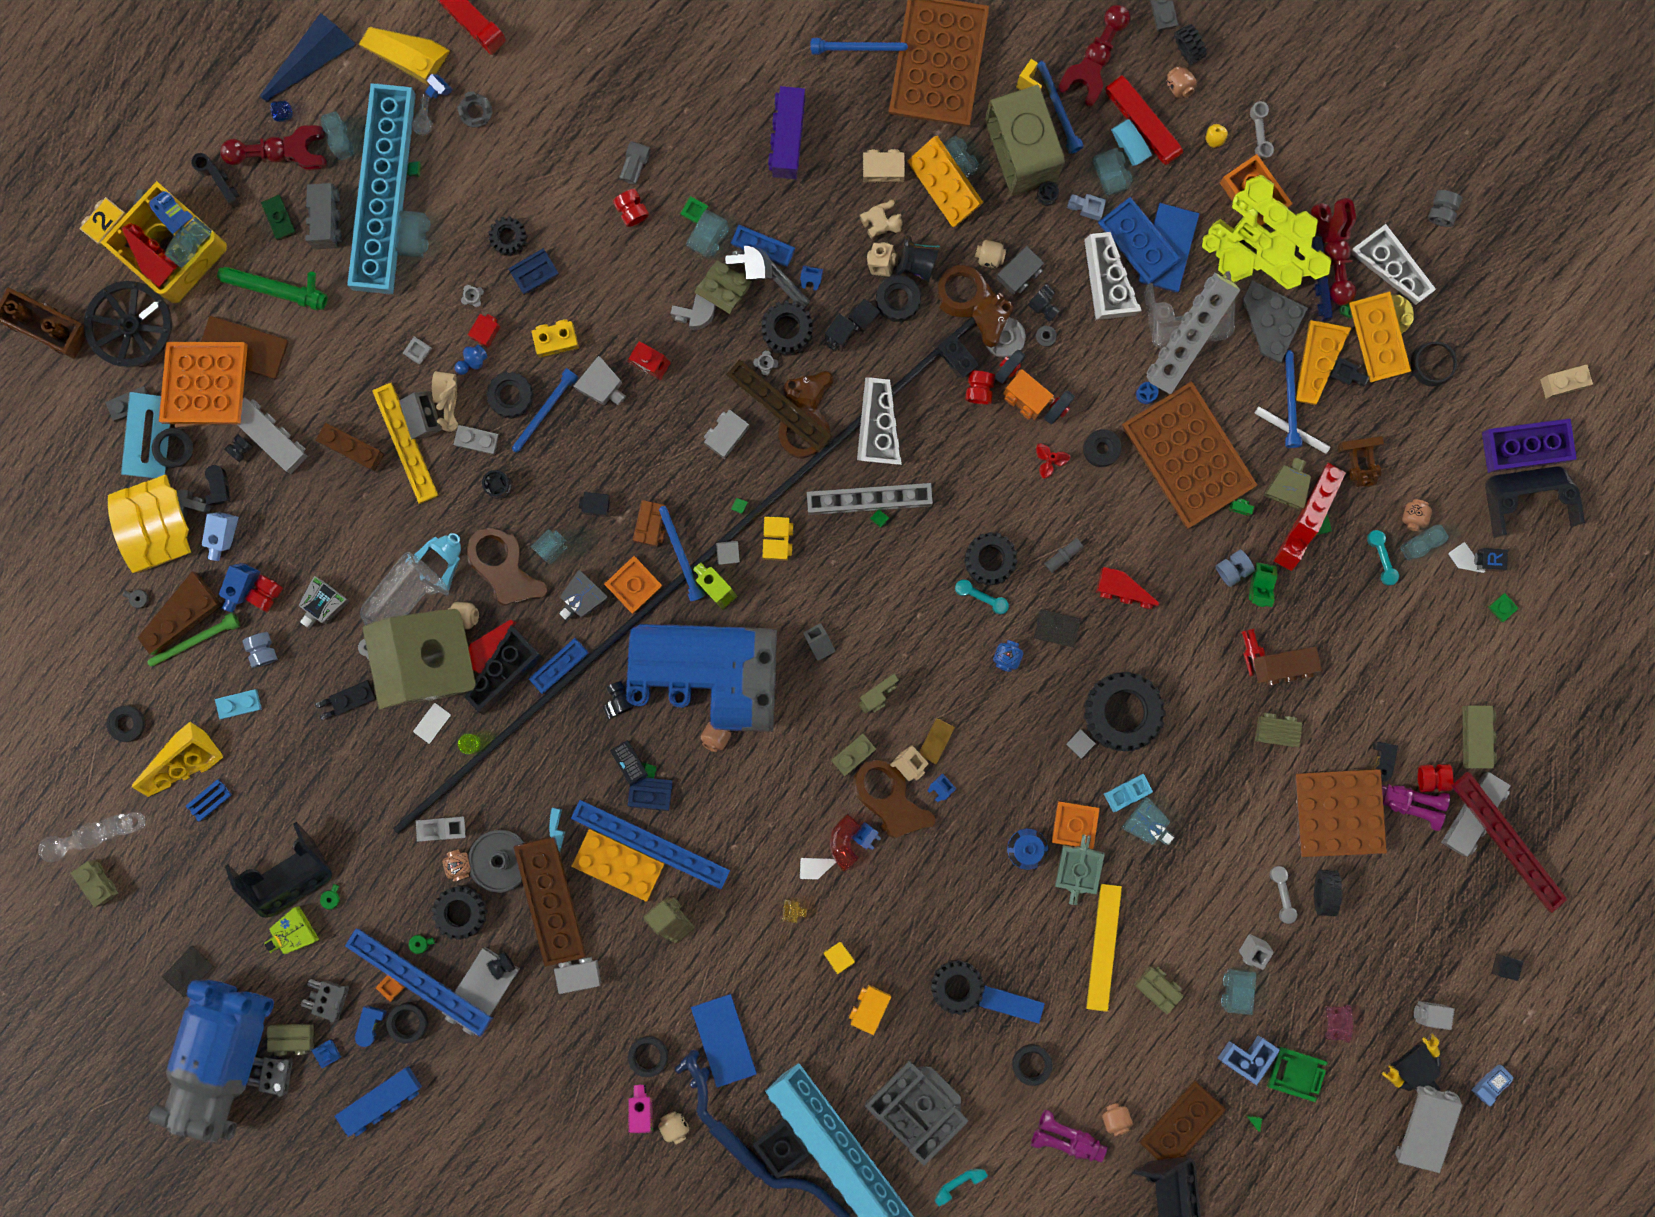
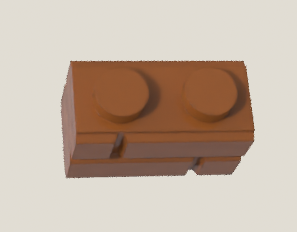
[633,500,670,547]

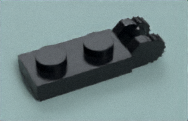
[315,680,376,720]

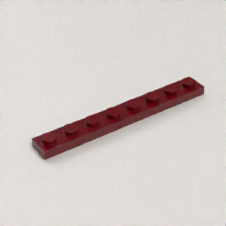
[1451,772,1567,913]

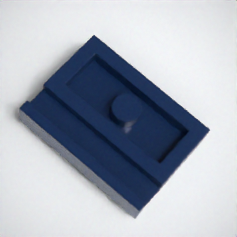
[508,248,559,295]
[628,778,673,811]

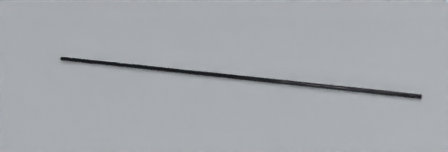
[393,317,976,834]

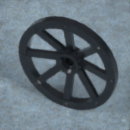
[84,281,172,368]

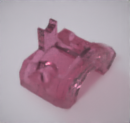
[1325,1005,1353,1043]

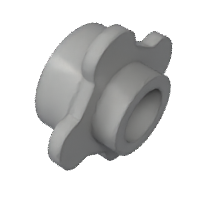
[461,285,484,307]
[754,351,778,375]

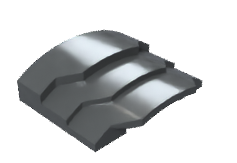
[864,1061,968,1166]

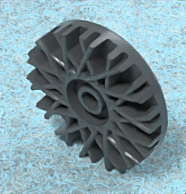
[468,830,526,892]

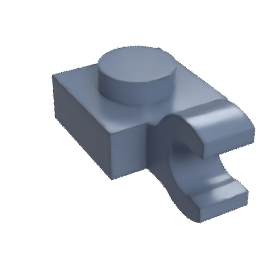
[1067,194,1106,221]

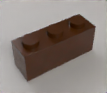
[315,423,384,472]
[1253,646,1322,686]

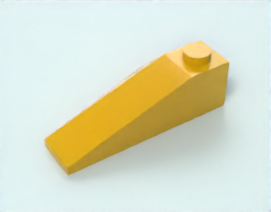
[359,27,450,86]
[132,722,223,797]

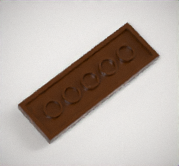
[513,836,586,967]

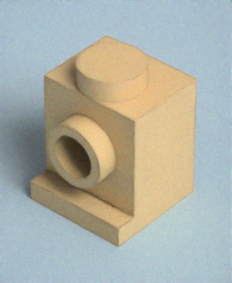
[890,745,929,781]

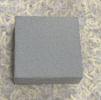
[403,337,432,365]
[716,541,739,565]
[1066,729,1095,759]

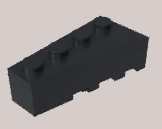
[464,625,543,715]

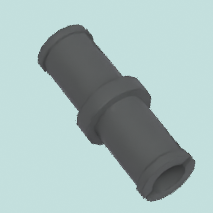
[1044,538,1084,573]

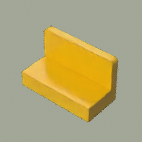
[1016,59,1042,90]

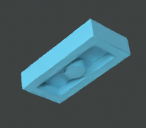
[215,689,262,720]

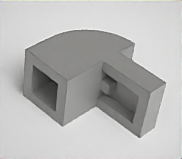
[671,294,716,330]
[416,817,466,841]

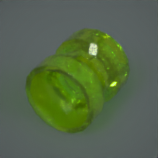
[458,734,481,754]

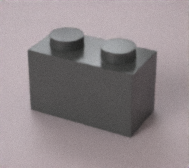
[996,246,1044,296]
[399,391,442,440]

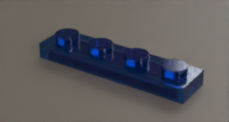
[1311,236,1333,322]

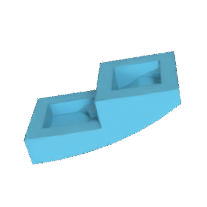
[1104,774,1153,812]
[550,808,565,852]

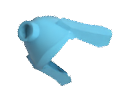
[408,533,461,593]

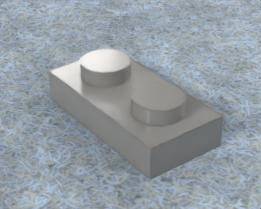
[453,425,499,455]

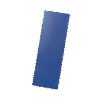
[731,225,795,268]
[529,638,589,694]
[979,985,1045,1024]

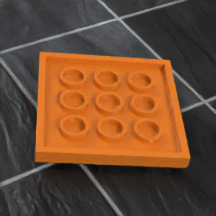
[159,342,248,424]

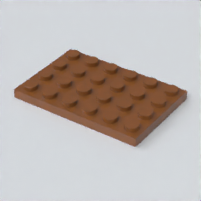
[889,0,989,127]
[1121,381,1258,529]

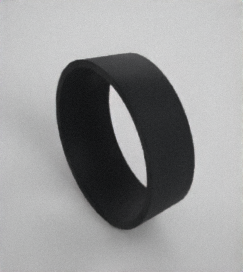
[1411,342,1457,387]

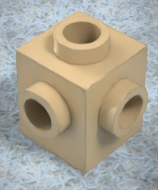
[867,242,898,277]

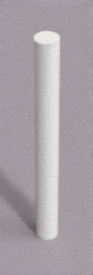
[1255,406,1330,454]

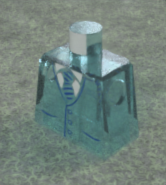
[1121,797,1174,846]

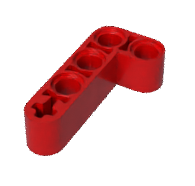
[438,0,506,55]

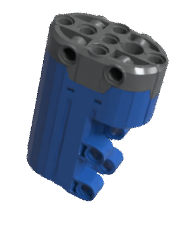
[627,624,777,732]

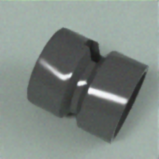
[1428,190,1462,227]

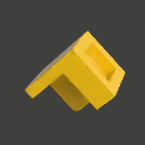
[823,942,855,974]

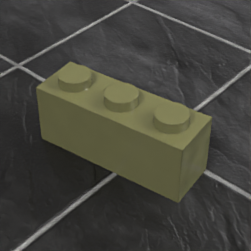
[1462,706,1497,768]

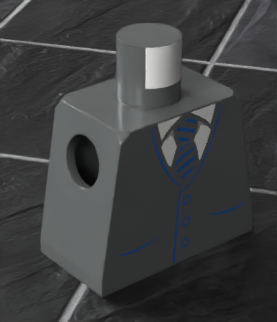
[558,570,609,621]

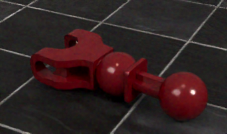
[1058,5,1130,108]
[220,125,327,170]
[1311,198,1356,306]

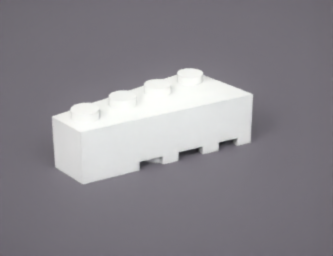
[1351,224,1436,305]
[1085,232,1142,320]
[857,378,902,465]

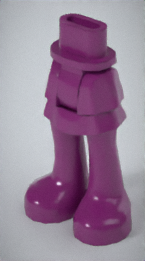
[1382,784,1450,832]
[1031,1109,1107,1162]

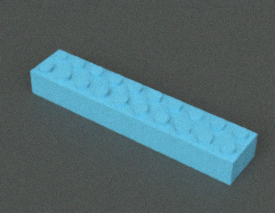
[347,83,416,294]
[766,1063,914,1217]

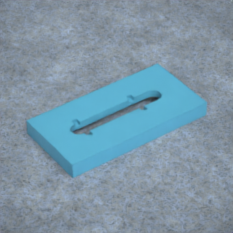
[121,392,170,479]

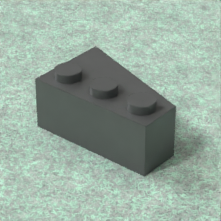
[306,183,342,250]

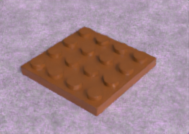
[1296,769,1387,857]

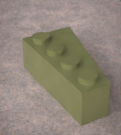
[643,896,695,944]

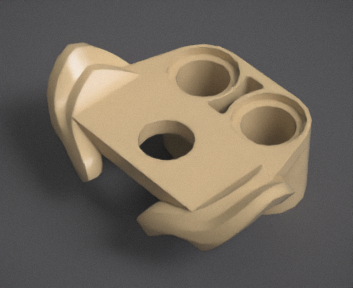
[432,371,458,432]

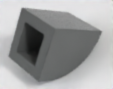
[803,623,836,661]

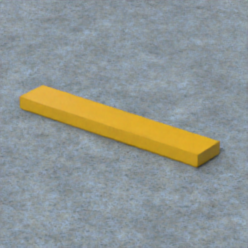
[372,383,439,504]
[1086,884,1122,1012]

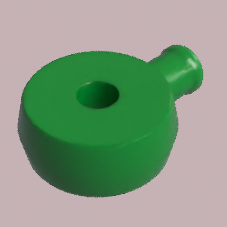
[320,884,340,910]
[409,934,435,954]

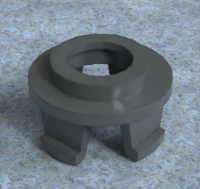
[457,91,492,128]

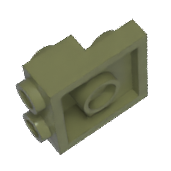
[695,260,752,314]
[858,674,899,714]

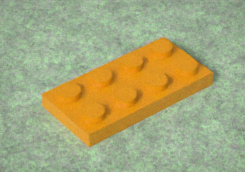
[907,136,984,227]
[1349,292,1411,382]
[571,829,665,902]

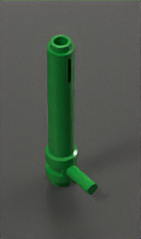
[217,266,328,311]

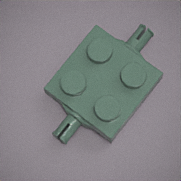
[1055,834,1105,905]

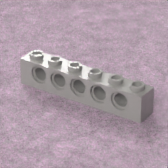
[1146,273,1240,394]
[807,483,933,515]

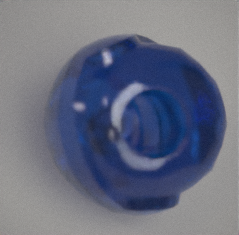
[270,100,293,122]

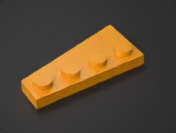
[1296,320,1351,405]

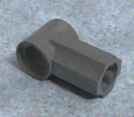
[619,141,651,185]

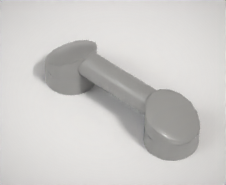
[1250,101,1274,159]
[1270,866,1297,924]

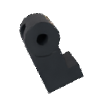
[205,465,231,506]
[1372,741,1398,781]

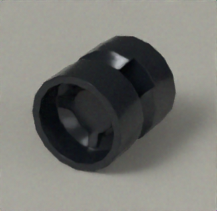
[482,470,512,500]

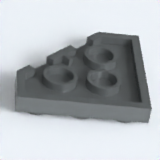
[1242,281,1308,364]

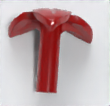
[1036,443,1071,479]

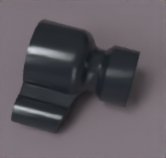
[1027,284,1060,322]
[603,681,635,719]

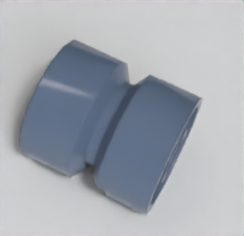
[1215,549,1255,587]
[242,632,278,668]

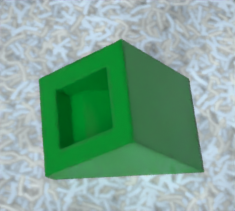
[407,161,421,177]
[731,498,748,515]
[870,510,889,528]
[641,762,657,779]
[1246,1115,1262,1132]

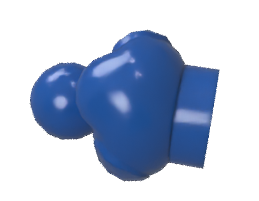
[455,345,488,375]

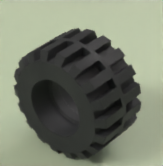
[761,301,813,356]
[964,532,1017,586]
[432,886,488,940]
[931,960,984,1015]

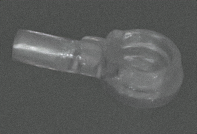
[412,95,432,136]

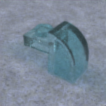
[165,217,212,268]

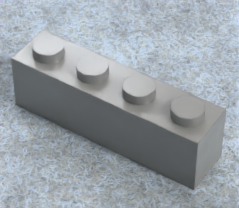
[237,397,308,474]
[1441,772,1511,857]

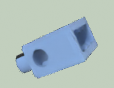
[202,512,239,561]

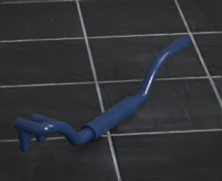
[675,1050,850,1217]

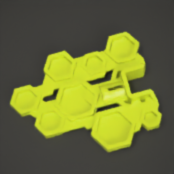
[1202,174,1331,290]

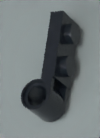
[191,153,240,208]

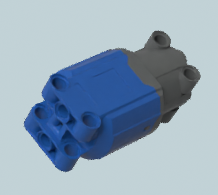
[149,980,274,1142]

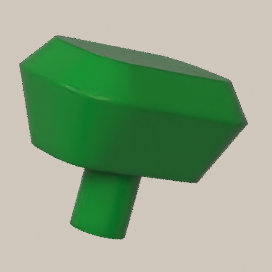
[1339,304,1353,318]

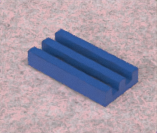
[186,779,232,822]

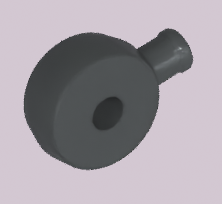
[123,589,149,609]

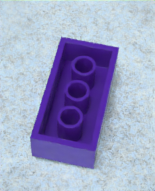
[768,86,805,180]
[1482,419,1576,473]

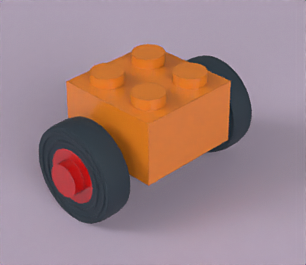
[995,350,1075,425]

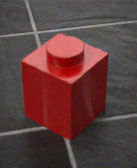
[468,314,500,348]

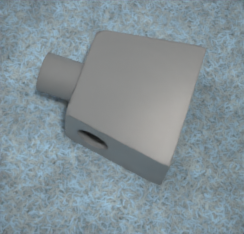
[574,356,626,406]

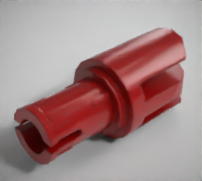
[1241,629,1265,677]

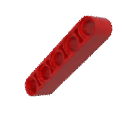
[1105,75,1183,165]

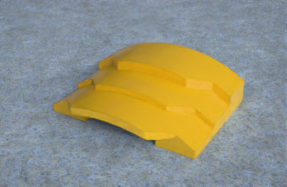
[108,475,191,573]

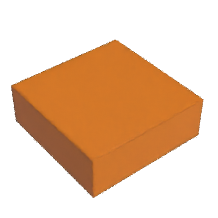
[376,975,405,1002]

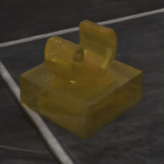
[782,899,807,923]

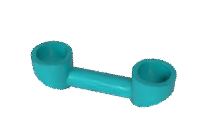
[1367,530,1399,586]
[955,579,1009,615]
[935,1169,988,1207]

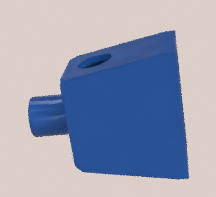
[219,563,261,612]

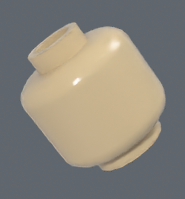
[975,240,1006,269]
[448,602,479,629]
[658,1111,689,1144]

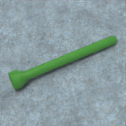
[148,612,241,666]

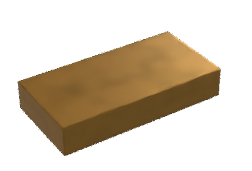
[919,718,955,764]

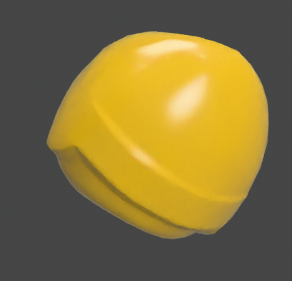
[1206,124,1228,148]

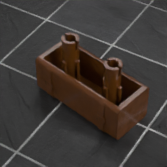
[0,287,86,359]

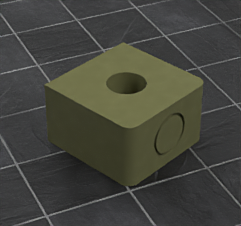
[985,84,1065,197]
[363,609,475,709]

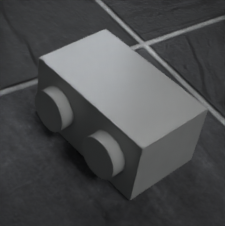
[704,410,749,459]
[554,957,602,994]
[1414,1001,1454,1030]

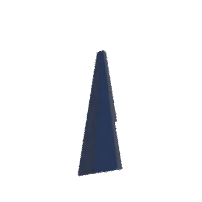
[260,13,356,102]

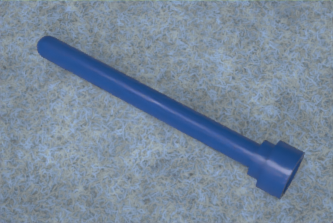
[811,38,908,55]
[1038,61,1084,154]
[1285,350,1302,448]
[512,368,579,452]
[659,506,706,602]

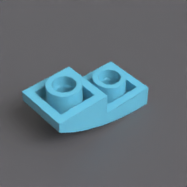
[1111,119,1152,165]

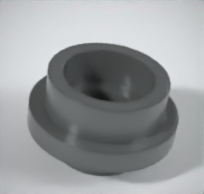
[1036,326,1056,346]

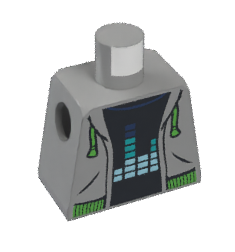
[299,576,349,629]

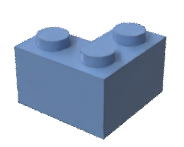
[1218,1036,1280,1085]

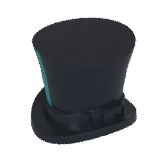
[895,235,940,282]

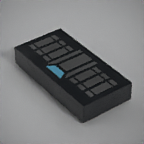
[610,740,648,786]

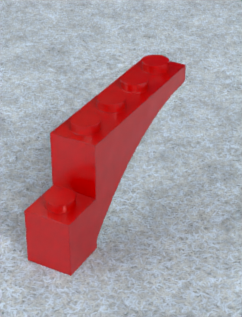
[1274,463,1346,571]

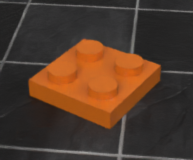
[604,556,663,614]
[1051,801,1100,849]

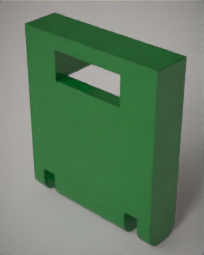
[1267,1046,1328,1102]

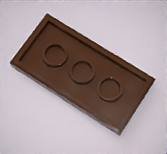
[201,316,289,380]
[1139,1080,1227,1160]

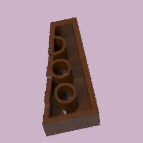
[137,571,222,655]

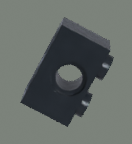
[825,313,856,352]
[933,332,979,378]

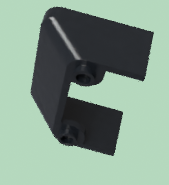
[1485,466,1585,538]
[225,822,332,918]
[1133,1157,1201,1217]

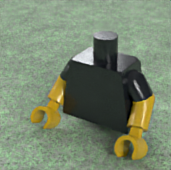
[1382,1033,1441,1091]

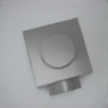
[1239,934,1274,970]

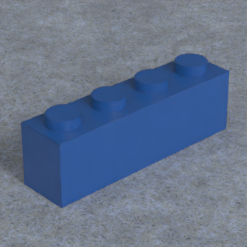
[335,1066,422,1137]

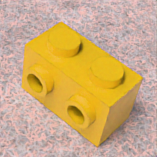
[531,320,579,358]

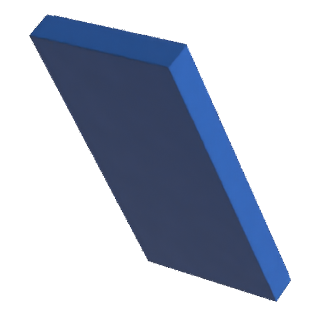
[1098,197,1181,286]
[1138,203,1199,293]
[691,994,757,1087]

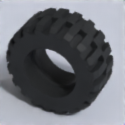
[1083,672,1166,751]

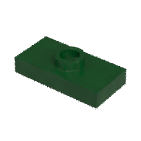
[261,194,296,241]

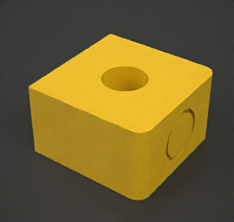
[100,181,227,303]

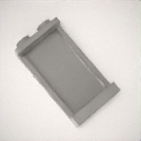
[442,947,520,1036]
[1395,1086,1462,1173]

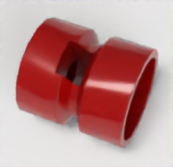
[613,189,649,227]
[965,371,995,404]
[245,574,284,612]
[1417,764,1453,792]

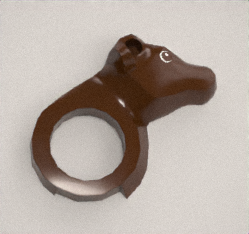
[938,265,1013,348]
[778,371,833,459]
[466,528,547,606]
[853,760,936,839]

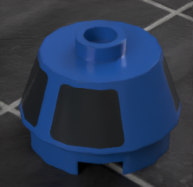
[1007,828,1049,870]

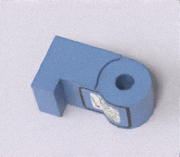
[1471,1064,1513,1106]

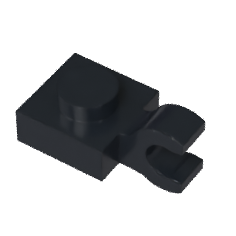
[1330,358,1369,387]

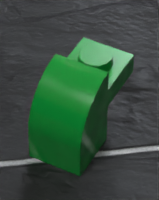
[1249,562,1278,607]

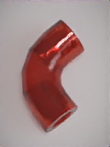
[829,813,861,872]

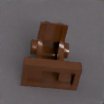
[1338,436,1384,487]

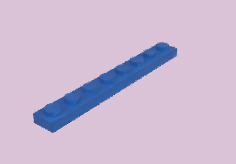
[571,800,730,889]
[345,928,493,1036]

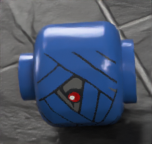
[993,640,1023,672]

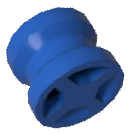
[1136,382,1158,404]

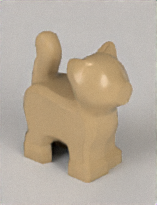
[860,200,903,240]

